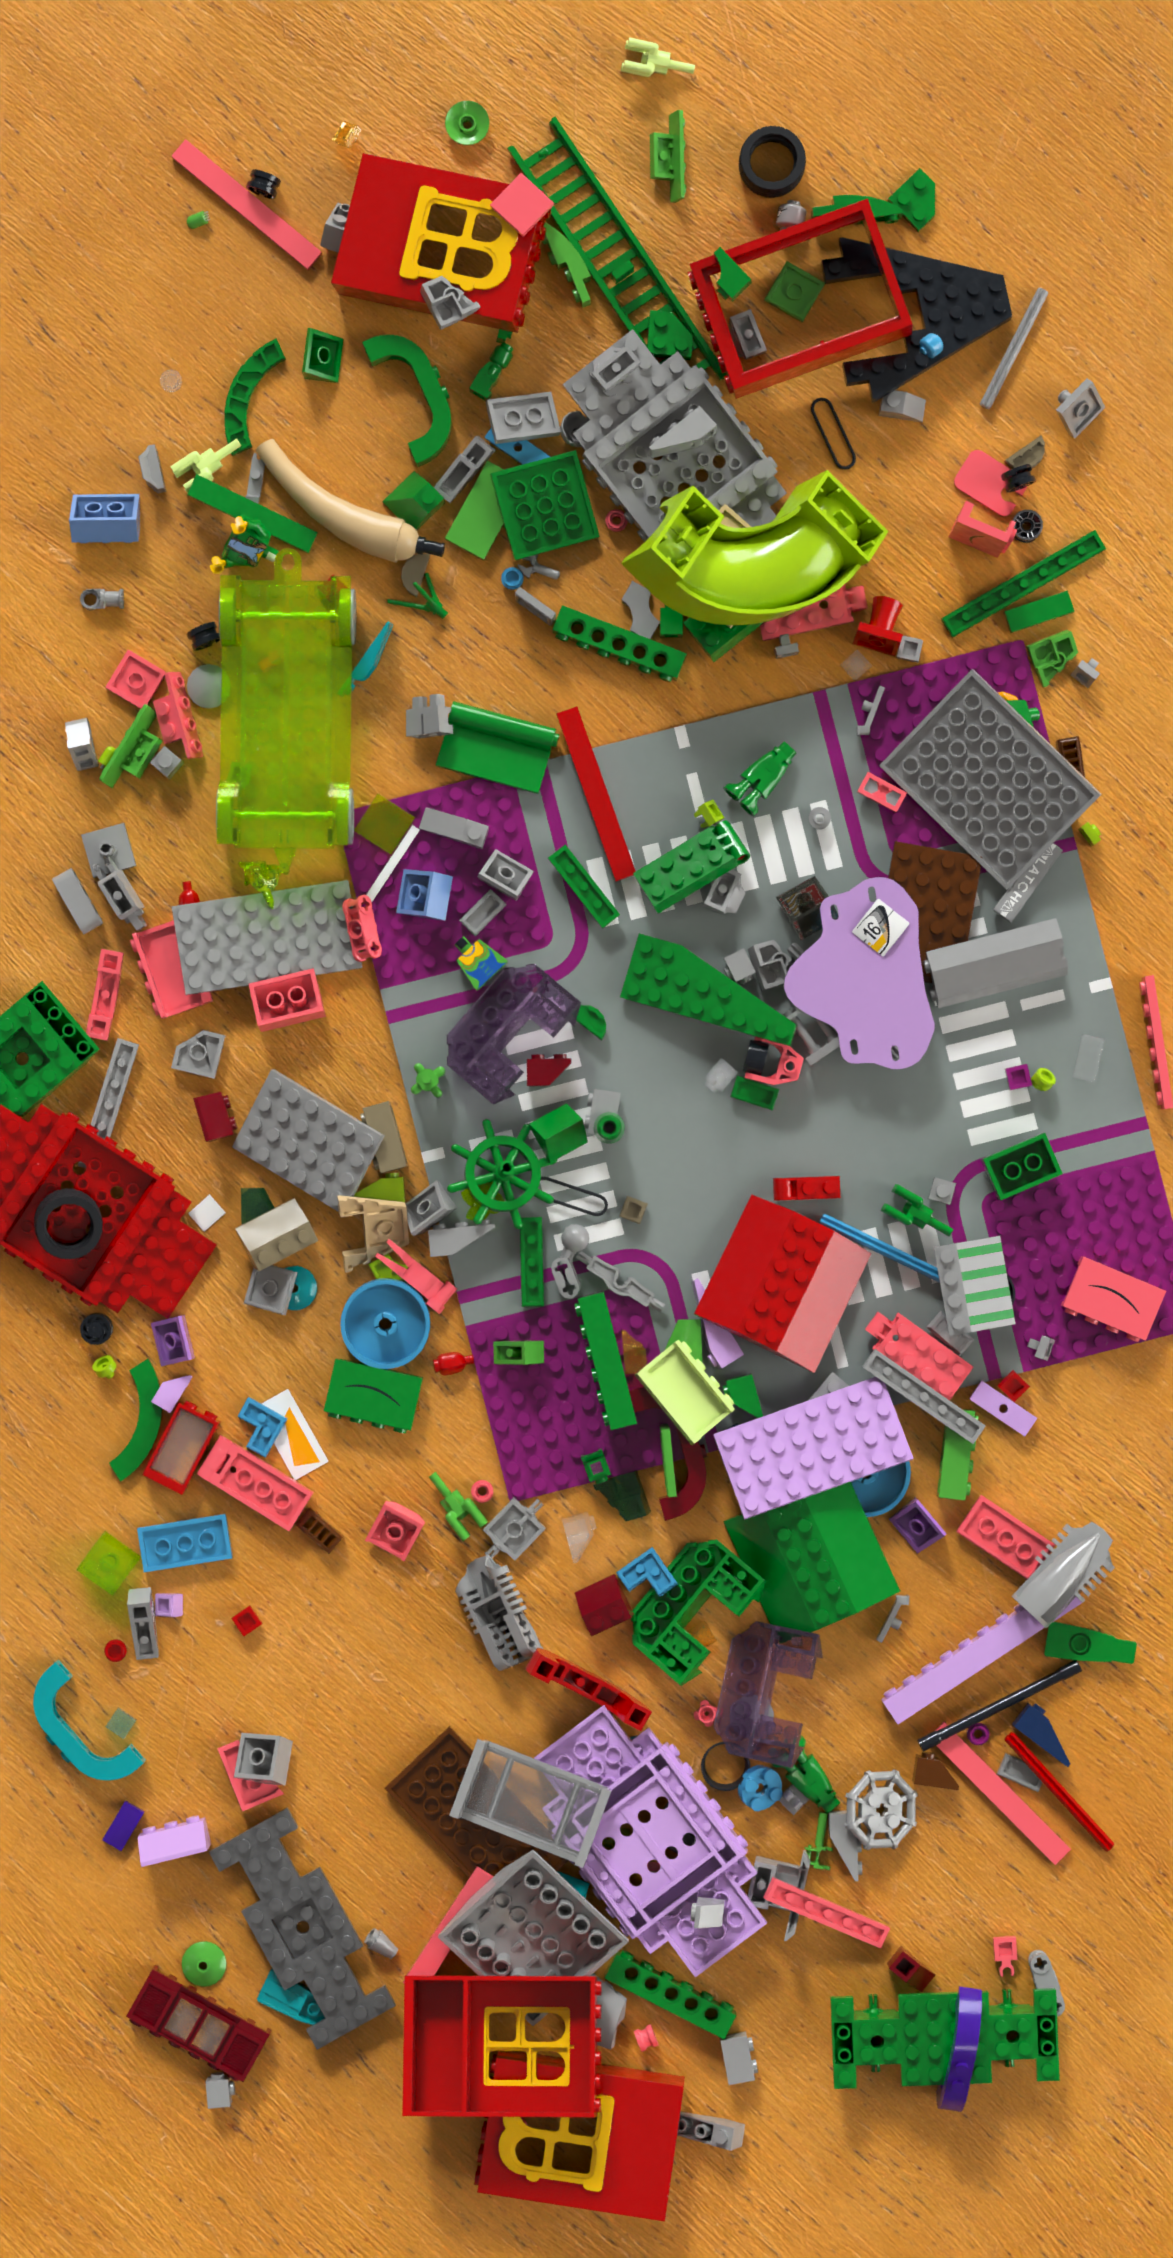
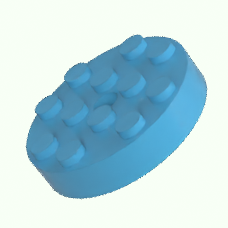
[340,1278,430,1369]
[851,1461,911,1517]

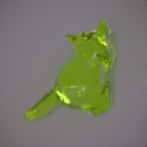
[238,860,281,909]

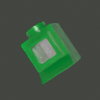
[581,1448,611,1484]

